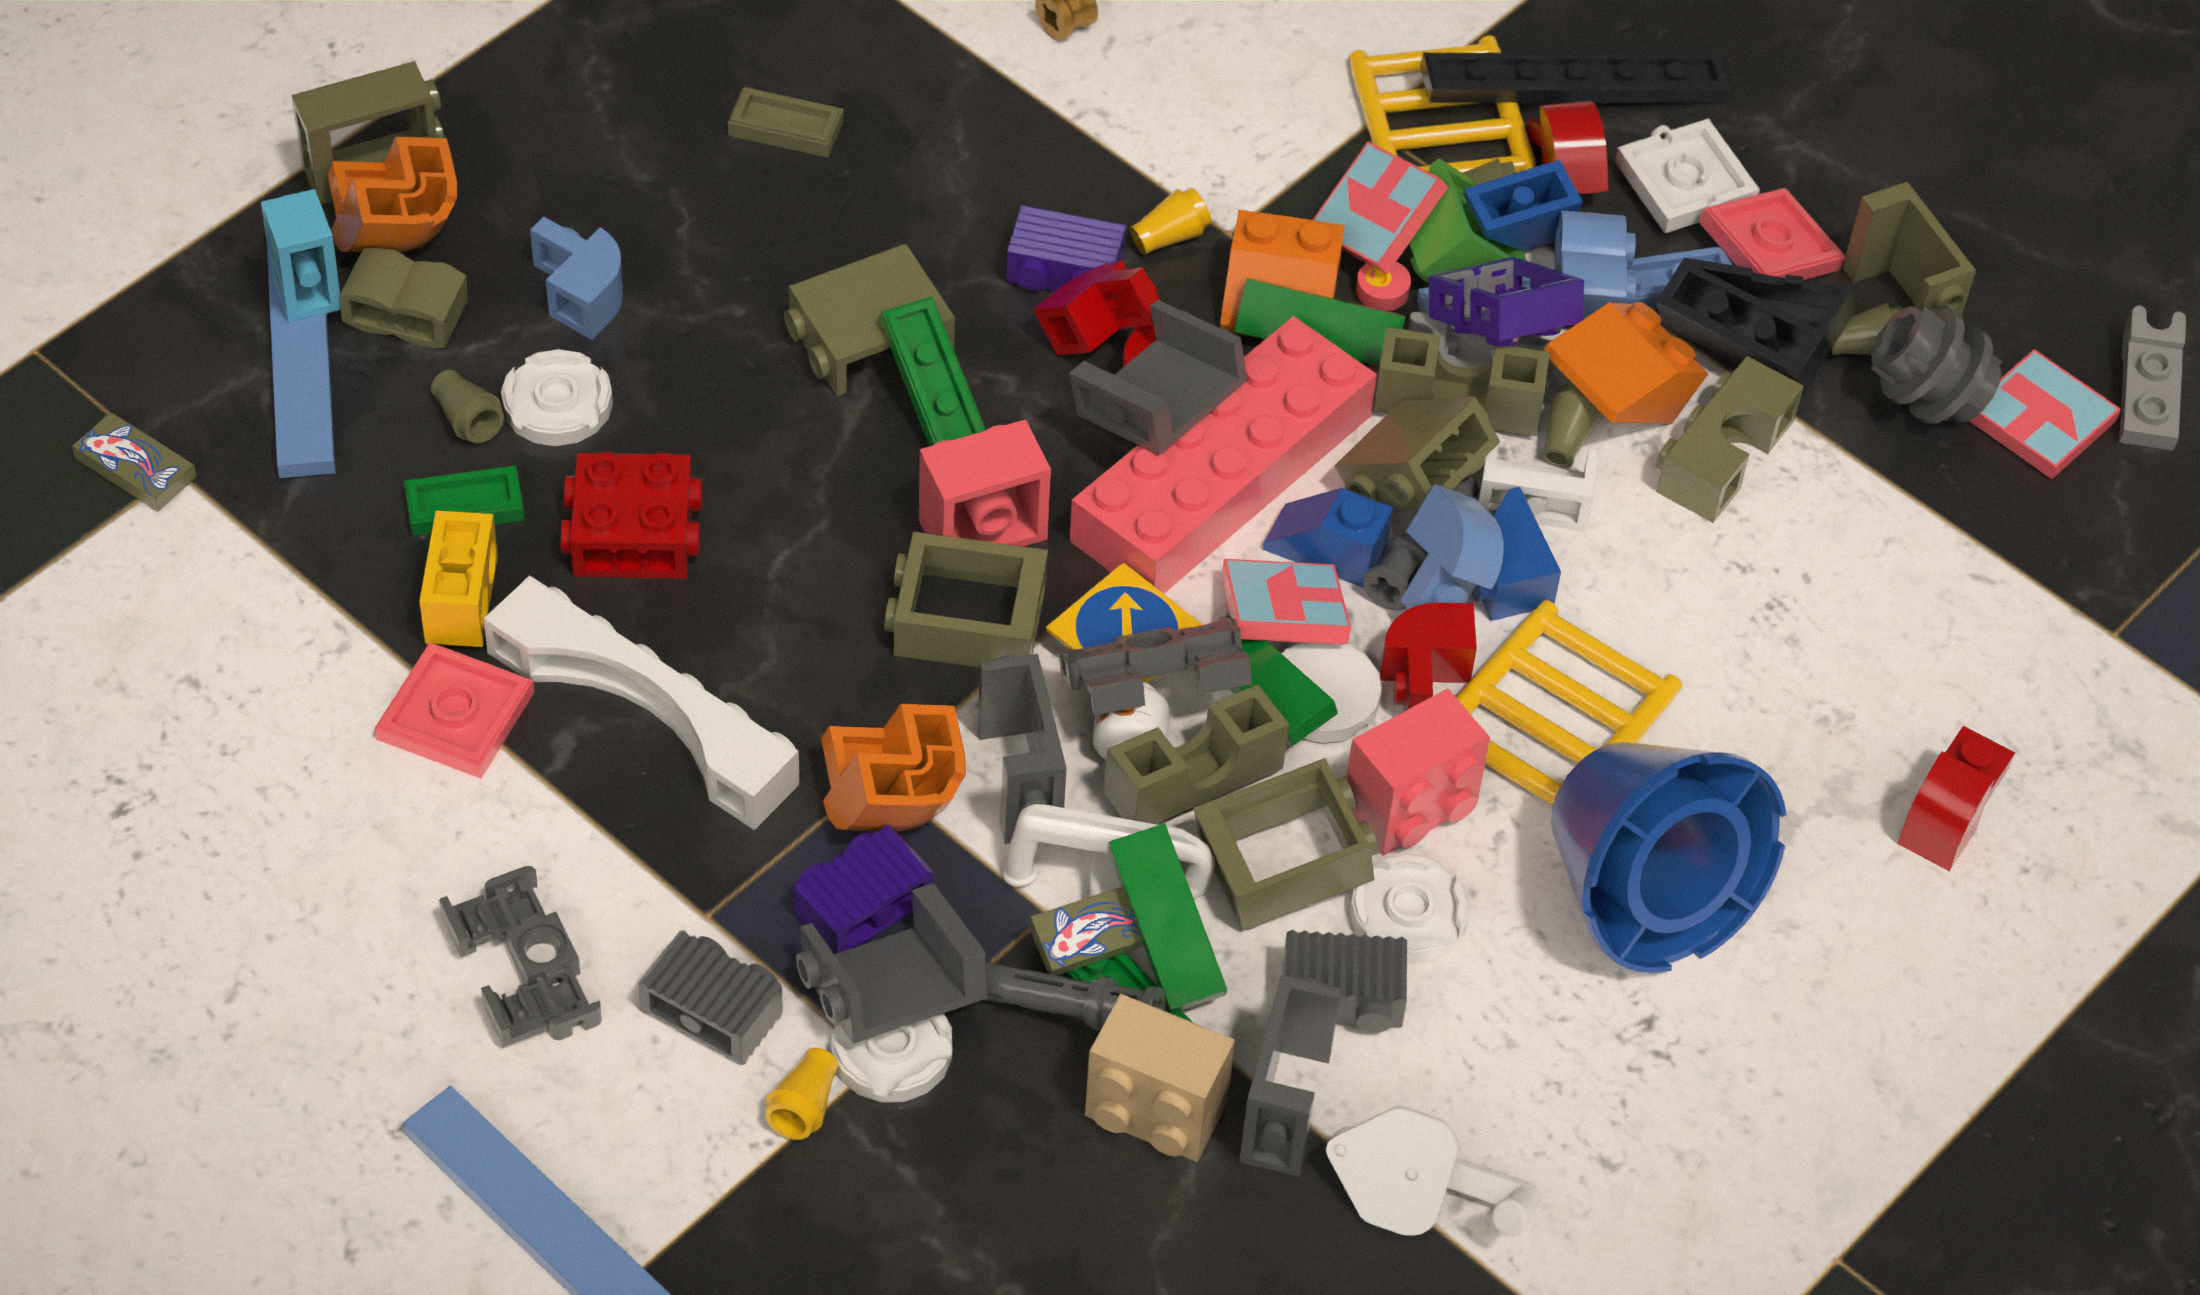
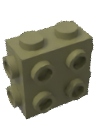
[1334,396,1500,512]

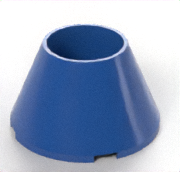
[1551,742,1787,973]

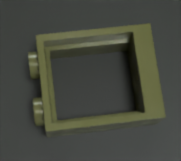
[291,61,444,205]
[884,532,1048,667]
[1193,758,1379,931]

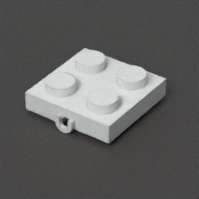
[1615,119,1760,233]

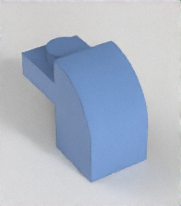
[530,217,623,340]
[1400,484,1504,609]

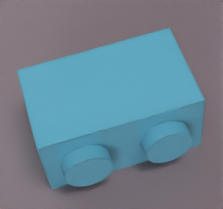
[261,189,341,322]

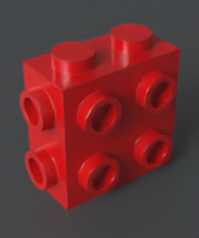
[561,452,702,579]

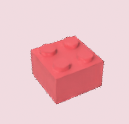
[919,419,1051,547]
[1346,689,1490,856]

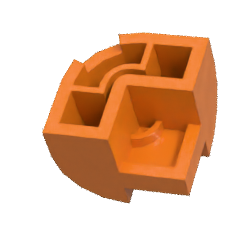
[327,137,457,252]
[821,704,966,832]

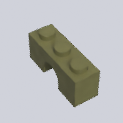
[1373,327,1550,436]
[1656,356,1804,523]
[1103,685,1289,824]

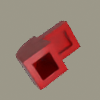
[1528,101,1608,194]
[1033,260,1160,356]
[1379,602,1477,711]
[1897,726,2015,872]

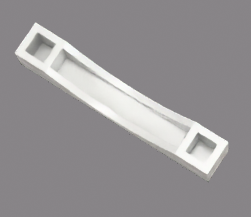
[483,576,799,830]

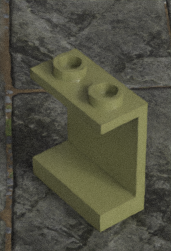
[1842,181,1976,316]
[784,244,955,396]

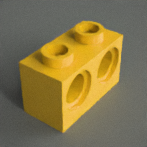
[420,511,498,647]

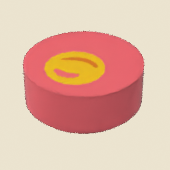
[1356,262,1411,311]

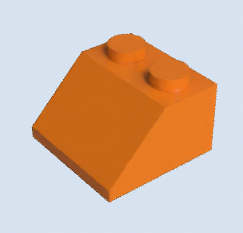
[1220,209,1345,337]
[1543,302,1709,424]

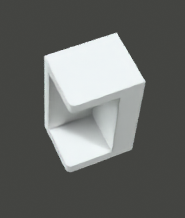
[1478,432,1600,532]

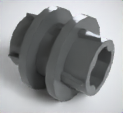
[1871,306,2002,424]

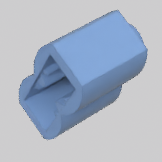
[1554,210,1636,319]

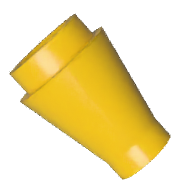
[1129,187,1212,255]
[765,1047,839,1140]

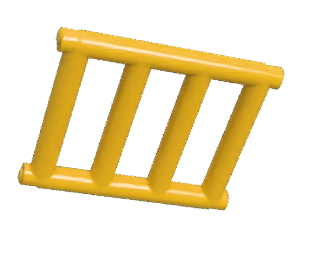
[1349,36,1536,173]
[1456,600,1683,806]

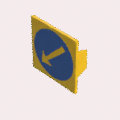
[1046,562,1203,683]

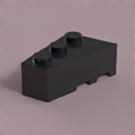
[1656,257,1856,398]

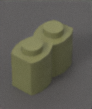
[339,248,468,348]

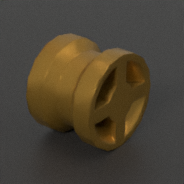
[1035,0,1098,41]

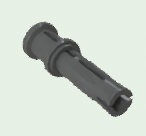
[1363,476,1479,610]
[984,961,1166,1031]

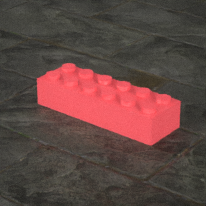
[1070,316,1377,594]

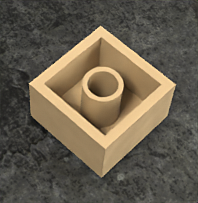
[1085,994,1235,1162]

